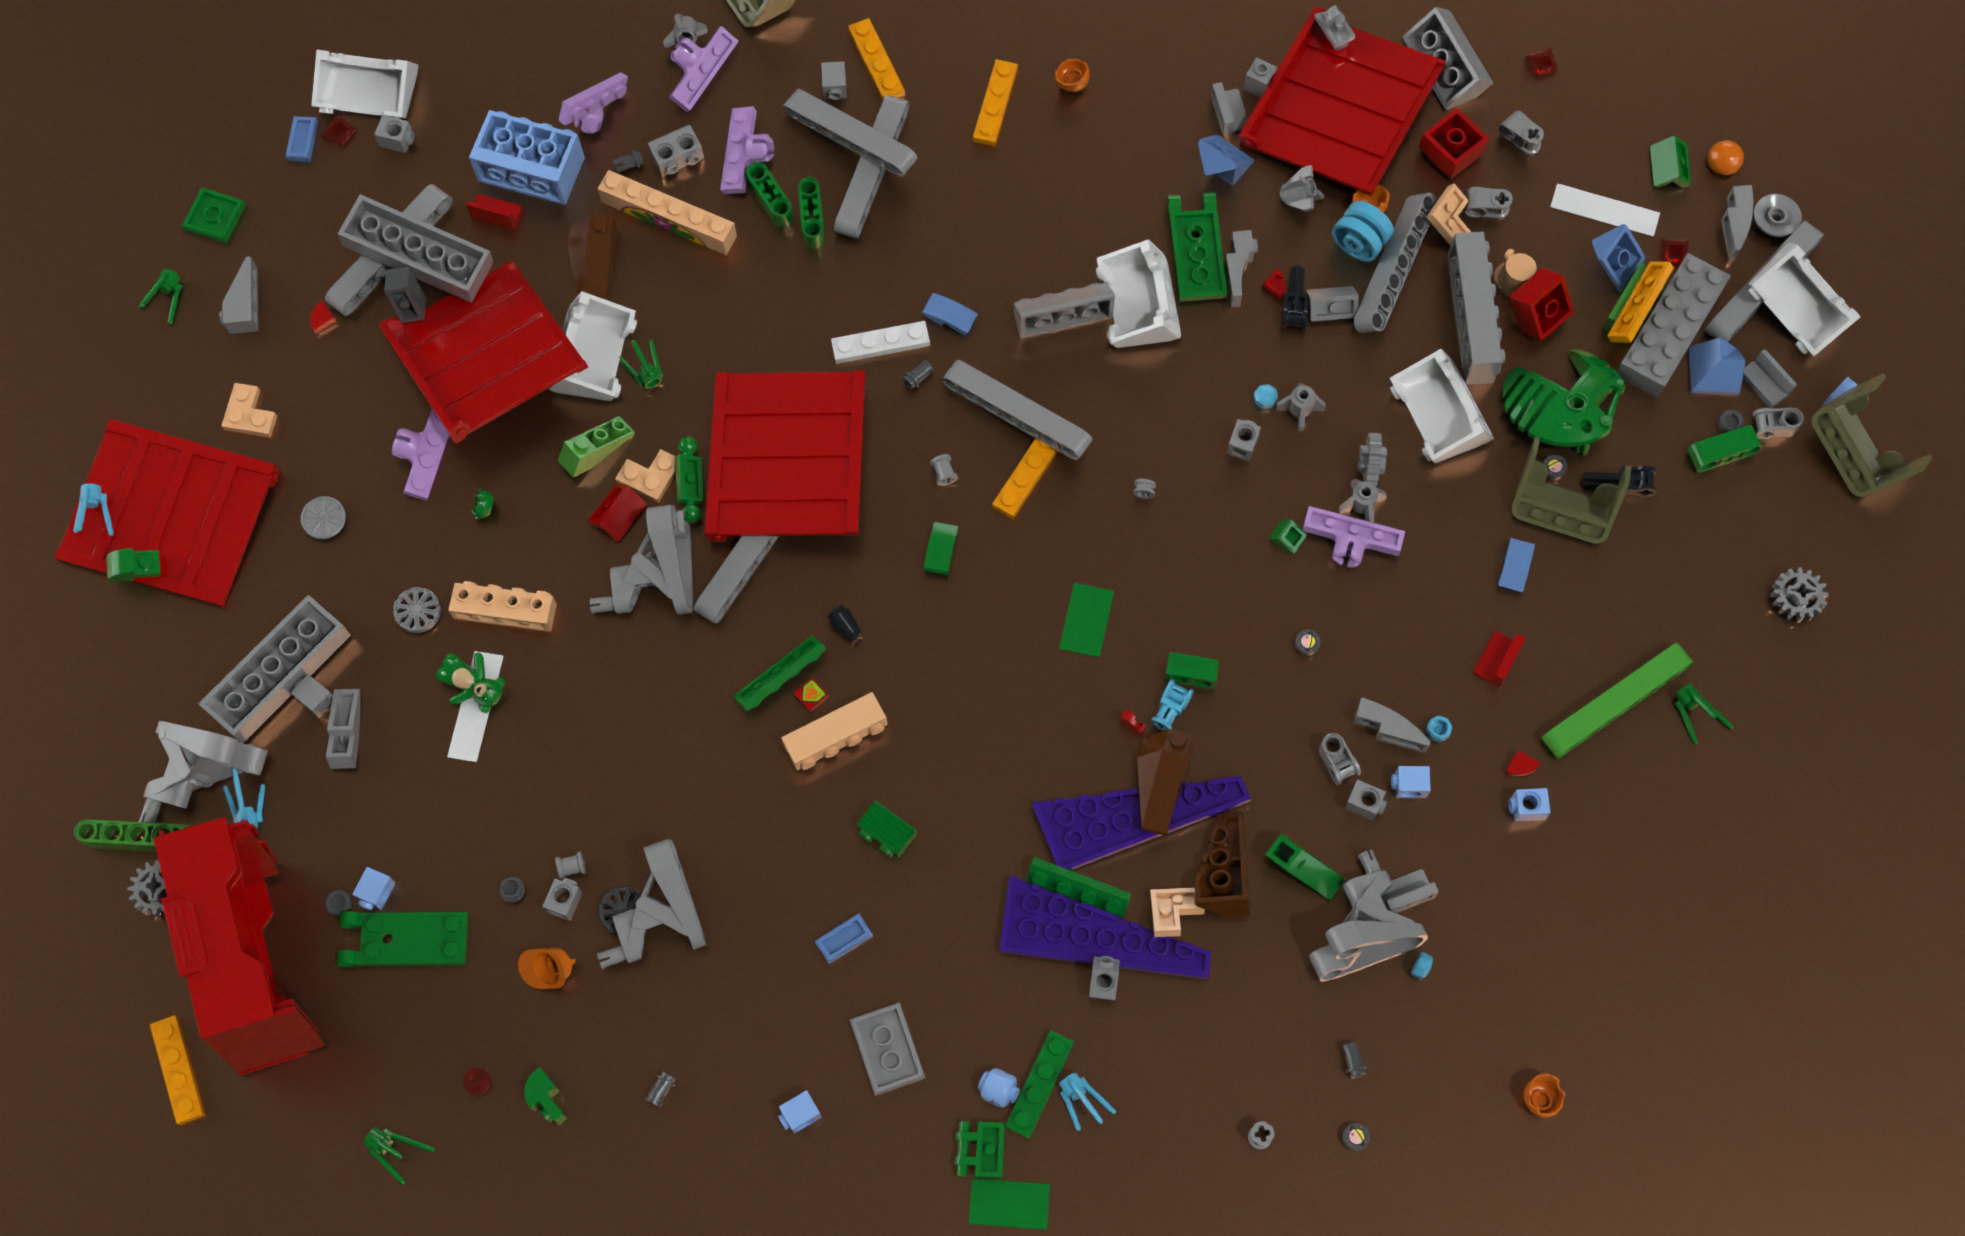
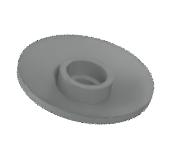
[1753,194,1802,237]

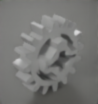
[1358,433,1387,487]
[1771,567,1829,622]
[127,860,167,917]

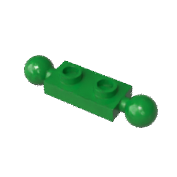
[675,436,704,523]

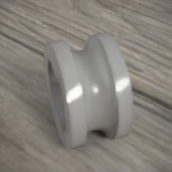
[1133,479,1156,499]

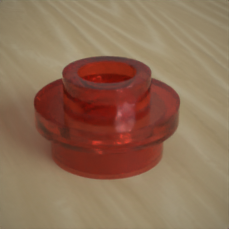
[463,1068,490,1095]

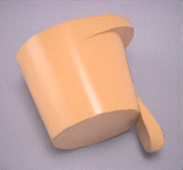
[1493,248,1537,297]

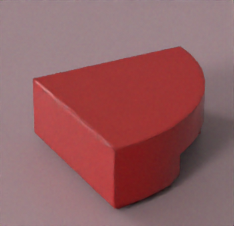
[1262,268,1286,302]
[310,301,336,334]
[1120,709,1146,737]
[1505,750,1541,777]

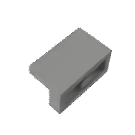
[1211,82,1248,136]
[1306,286,1358,321]
[1742,349,1797,408]
[1381,869,1439,913]

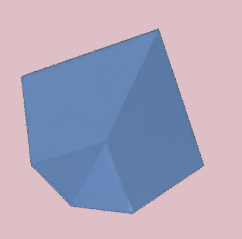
[1198,134,1254,186]
[1592,224,1646,292]
[1688,337,1746,395]

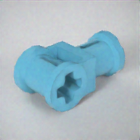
[1150,679,1194,731]

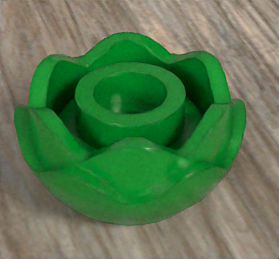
[472,489,494,519]

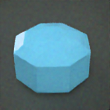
[1254,384,1278,409]
[1426,715,1452,743]
[1411,952,1433,980]

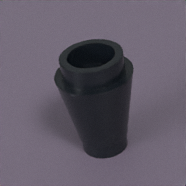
[827,605,863,643]

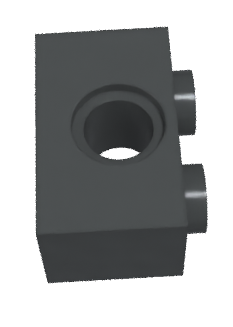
[384,266,426,323]

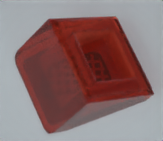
[1525,47,1558,77]
[321,114,356,147]
[1661,239,1689,264]

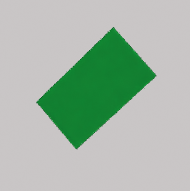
[1059,583,1114,657]
[969,1178,1050,1230]

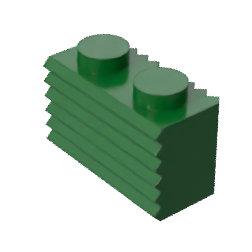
[857,800,917,859]

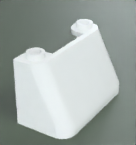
[311,50,418,120]
[1096,239,1181,348]
[1748,242,1860,356]
[548,291,637,401]
[1390,349,1494,463]

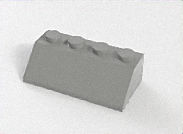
[1402,7,1493,110]
[1014,283,1115,339]

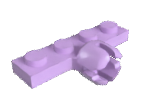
[669,26,739,112]
[558,72,628,134]
[720,106,775,195]
[392,409,449,501]
[1302,506,1405,568]

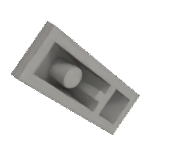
[219,257,258,334]

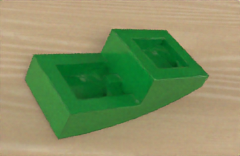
[924,522,958,575]

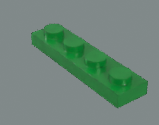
[733,635,826,711]
[1026,857,1132,918]
[1005,1030,1074,1140]

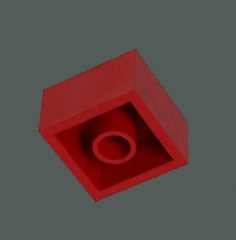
[1419,108,1490,179]
[1509,267,1574,341]

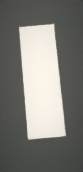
[1550,183,1660,237]
[447,651,504,762]

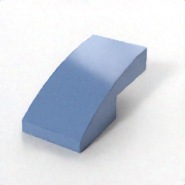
[921,293,978,336]
[1498,538,1535,592]

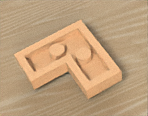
[1426,184,1471,246]
[221,383,277,438]
[615,449,676,503]
[1150,888,1205,937]

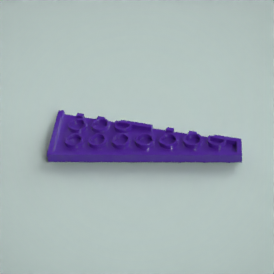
[1032,776,1251,870]
[1000,876,1211,980]

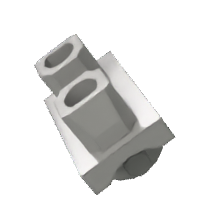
[1315,5,1355,51]

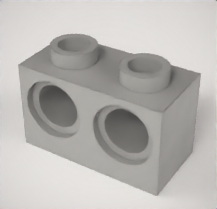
[647,125,704,177]

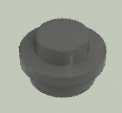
[498,877,525,903]

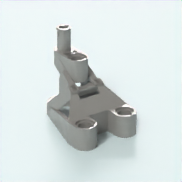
[590,504,694,615]
[138,721,268,823]
[597,839,707,969]
[1309,850,1428,982]

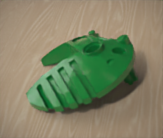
[1502,349,1625,455]

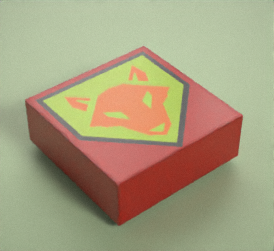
[793,677,829,713]

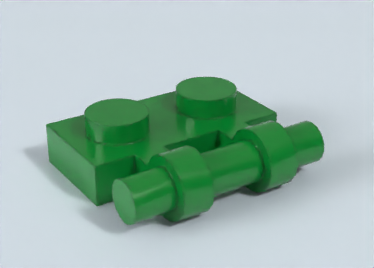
[954,1121,1005,1179]

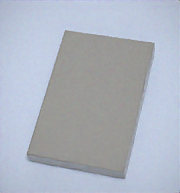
[850,1002,925,1096]

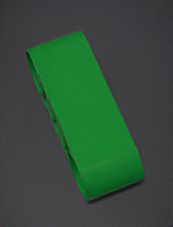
[746,162,793,228]
[798,177,825,249]
[1687,425,1763,472]

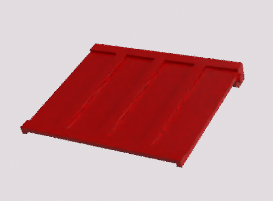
[1239,6,1445,196]
[378,260,589,444]
[705,370,866,542]
[54,419,281,607]

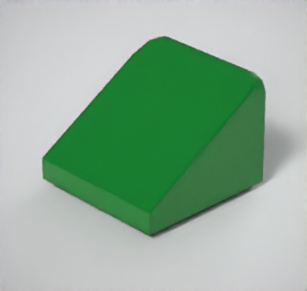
[1269,519,1307,554]

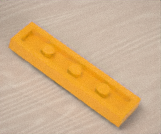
[848,18,905,101]
[973,59,1018,147]
[1607,262,1674,343]
[992,438,1058,519]
[150,1015,206,1125]

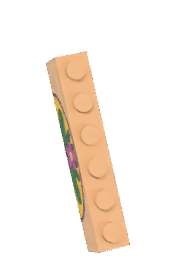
[597,170,737,255]

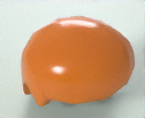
[1055,59,1090,92]
[1707,140,1744,176]
[1352,184,1390,213]
[1524,1073,1565,1118]

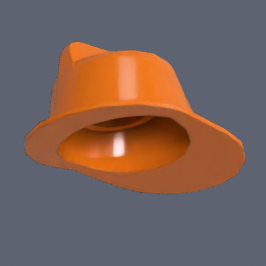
[518,947,576,989]

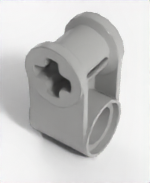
[1498,110,1544,155]
[1465,187,1513,219]
[1752,407,1804,439]
[1319,733,1361,785]

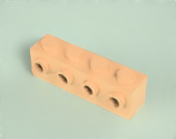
[448,581,557,632]
[781,692,887,770]

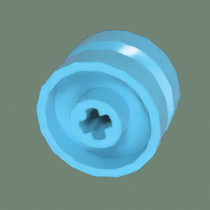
[1331,201,1394,262]

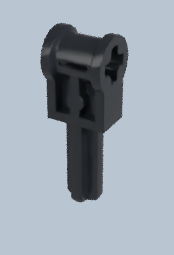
[1281,264,1309,330]
[1583,466,1657,497]

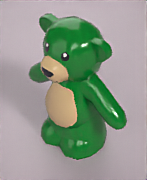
[435,652,506,713]

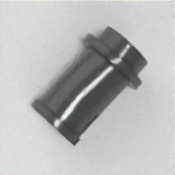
[613,150,644,173]
[903,360,934,390]
[1341,1042,1367,1078]
[645,1071,676,1107]

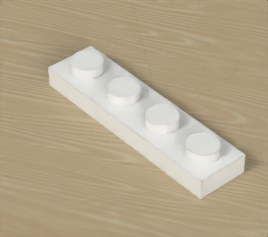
[831,321,930,364]

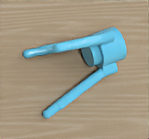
[73,484,114,536]
[223,768,265,829]
[1059,1072,1116,1131]

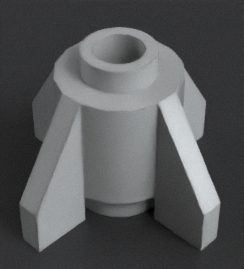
[663,14,708,48]
[1280,165,1324,212]
[1276,383,1326,431]
[1338,479,1387,523]

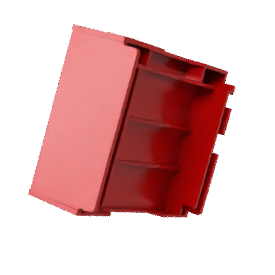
[153,817,324,1076]

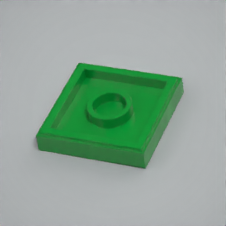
[181,187,246,244]

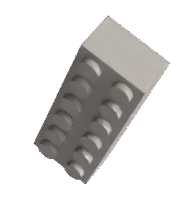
[338,194,493,303]
[1447,232,1505,385]
[1617,253,1731,399]
[198,595,351,743]

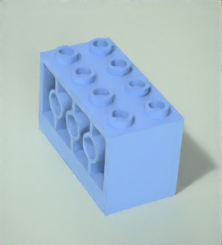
[469,110,585,205]

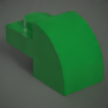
[106,548,160,582]
[524,1067,568,1125]

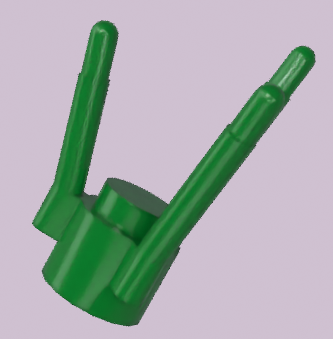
[139,269,183,324]
[618,339,663,389]
[1674,684,1734,744]
[364,1127,435,1185]

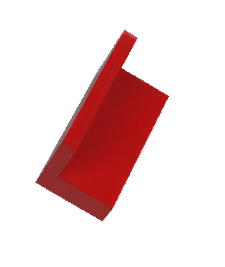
[466,194,523,230]
[588,483,647,541]
[1473,631,1526,687]

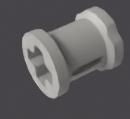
[930,454,958,486]
[555,851,586,880]
[1248,1121,1274,1149]

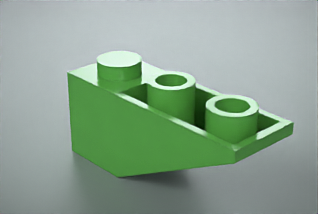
[558,416,635,477]

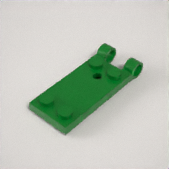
[1167,192,1227,302]
[336,911,469,967]

